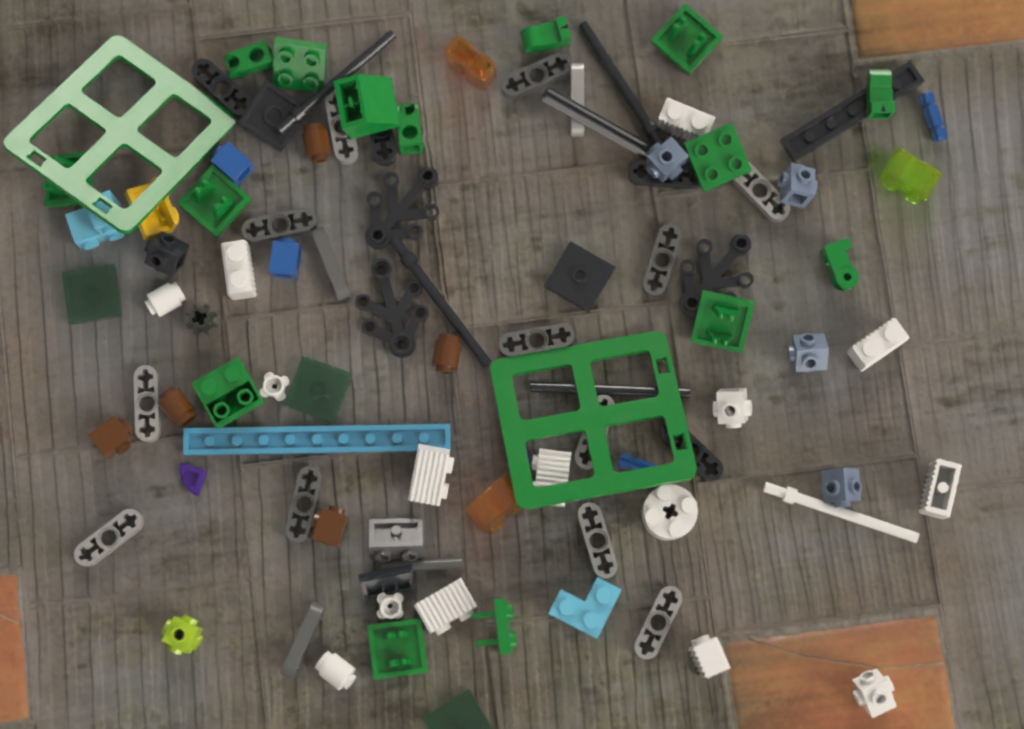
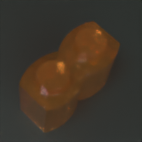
[444,36,496,90]
[464,474,522,534]

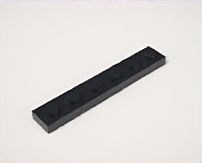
[780,60,925,163]

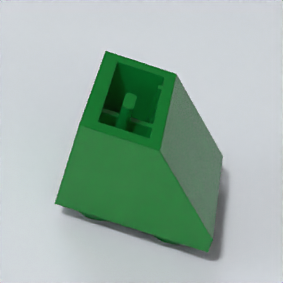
[333,74,401,139]
[191,357,264,430]

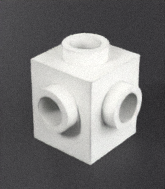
[713,388,752,428]
[852,668,897,718]

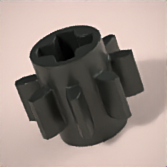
[185,304,218,336]

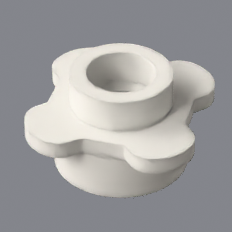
[260,372,290,401]
[377,592,404,619]

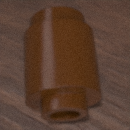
[302,123,332,164]
[431,334,461,374]
[158,387,197,428]

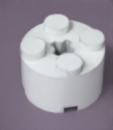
[641,484,698,541]

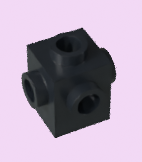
[144,231,190,277]

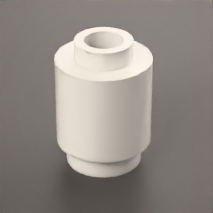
[145,281,186,317]
[315,651,357,690]

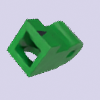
[520,16,571,54]
[224,40,274,79]
[866,69,895,120]
[397,103,424,155]
[820,238,859,292]

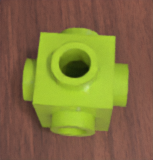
[161,614,203,656]

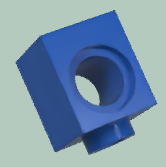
[211,141,255,186]
[269,238,302,280]

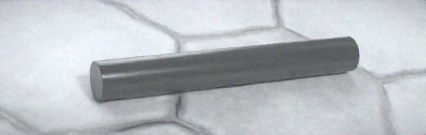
[381,557,462,571]

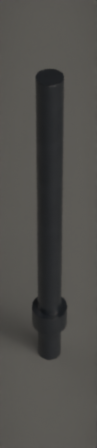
[578,21,665,145]
[275,30,397,135]
[389,236,492,368]
[531,382,690,398]

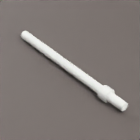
[763,482,919,543]

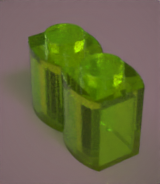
[878,147,942,204]

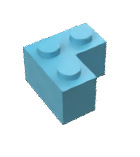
[65,190,125,250]
[548,577,622,639]

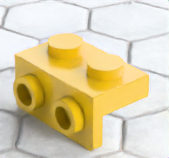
[124,177,179,240]

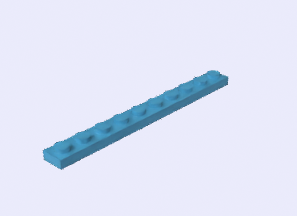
[183,424,451,456]

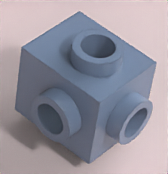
[645,136,689,183]
[778,163,818,208]
[787,333,829,373]
[821,468,862,508]

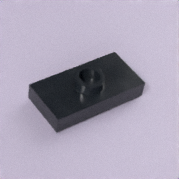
[358,564,417,600]

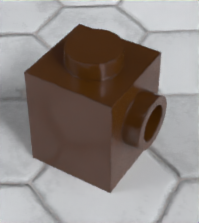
[88,415,135,459]
[311,505,350,549]

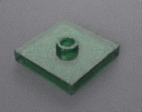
[62,264,123,325]
[284,356,353,424]
[423,689,493,729]

